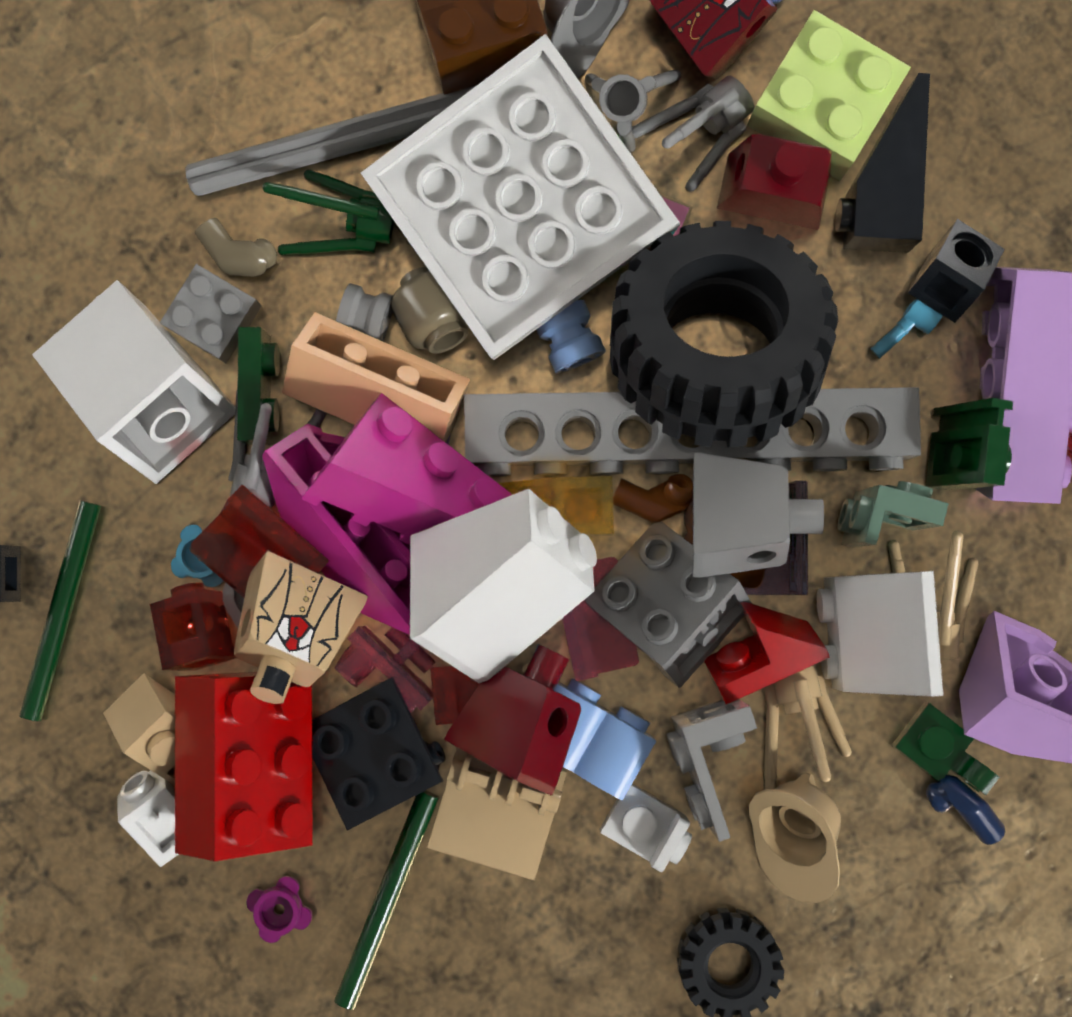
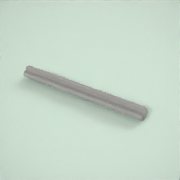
[185,85,477,196]

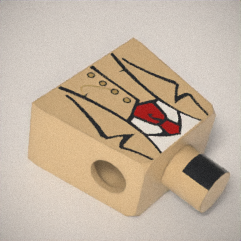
[234,551,368,704]

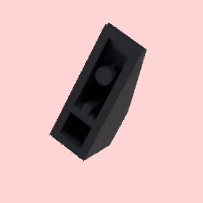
[835,73,930,253]

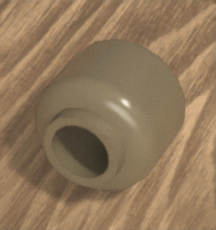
[391,267,469,354]

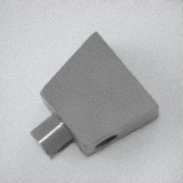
[693,453,824,578]

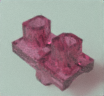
[334,625,436,713]

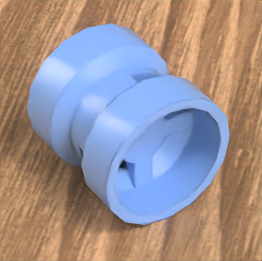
[536,300,606,374]

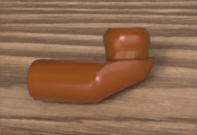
[610,474,693,523]

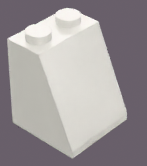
[32,280,236,484]
[410,489,597,683]

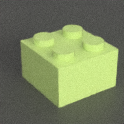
[747,10,911,181]

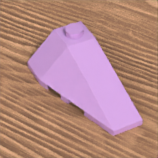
[959,611,1072,763]

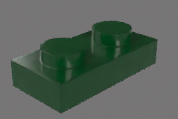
[237,327,280,445]

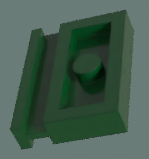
[926,398,1013,490]

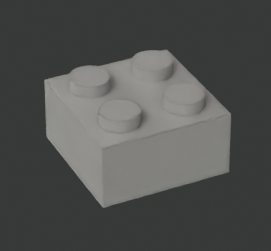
[160,264,262,363]

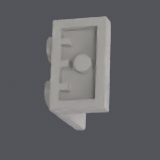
[585,521,752,688]
[666,699,757,842]

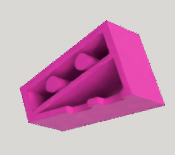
[300,393,512,545]

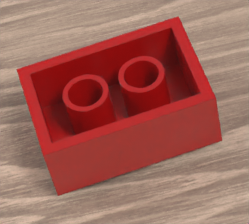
[175,671,313,862]

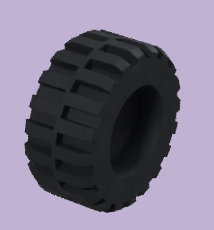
[610,221,838,448]

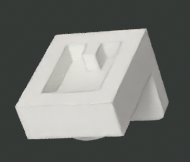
[117,770,179,867]
[600,784,692,873]

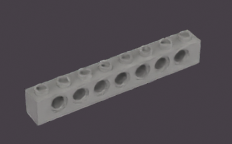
[464,387,921,477]

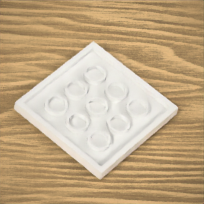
[361,34,680,360]

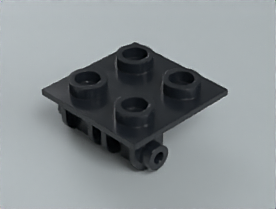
[312,677,446,831]

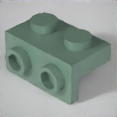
[837,481,949,548]

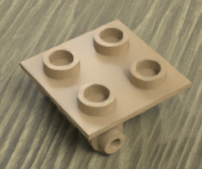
[427,748,567,881]

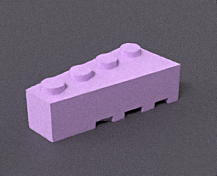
[976,267,1072,504]

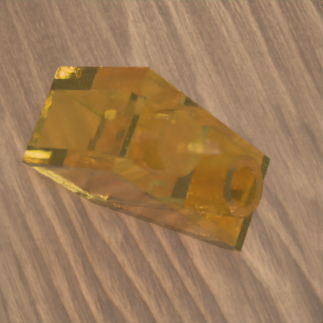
[498,476,614,537]

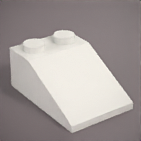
[817,571,943,696]

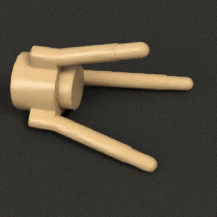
[888,531,978,659]
[763,665,852,790]

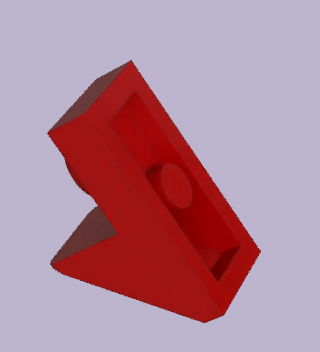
[704,602,830,705]

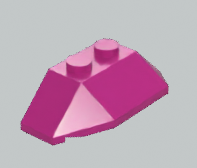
[262,423,410,634]

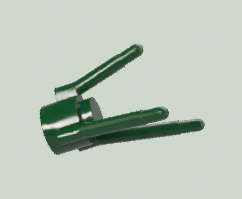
[262,169,394,255]

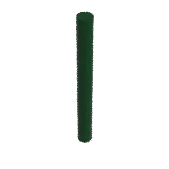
[19,500,102,721]
[334,791,439,1010]

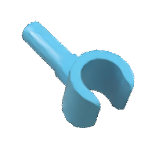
[870,299,943,359]

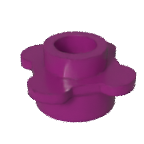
[246,876,312,943]

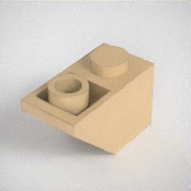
[103,673,175,785]

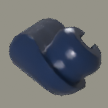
[926,775,1005,845]

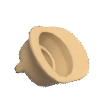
[749,773,841,903]

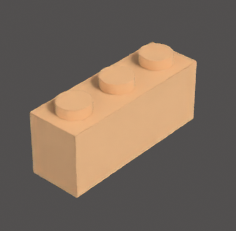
[282,312,470,443]

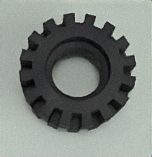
[677,907,784,1017]

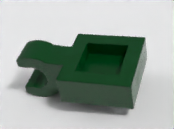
[891,702,1000,795]

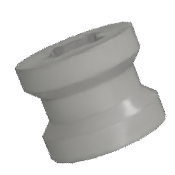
[336,283,393,342]

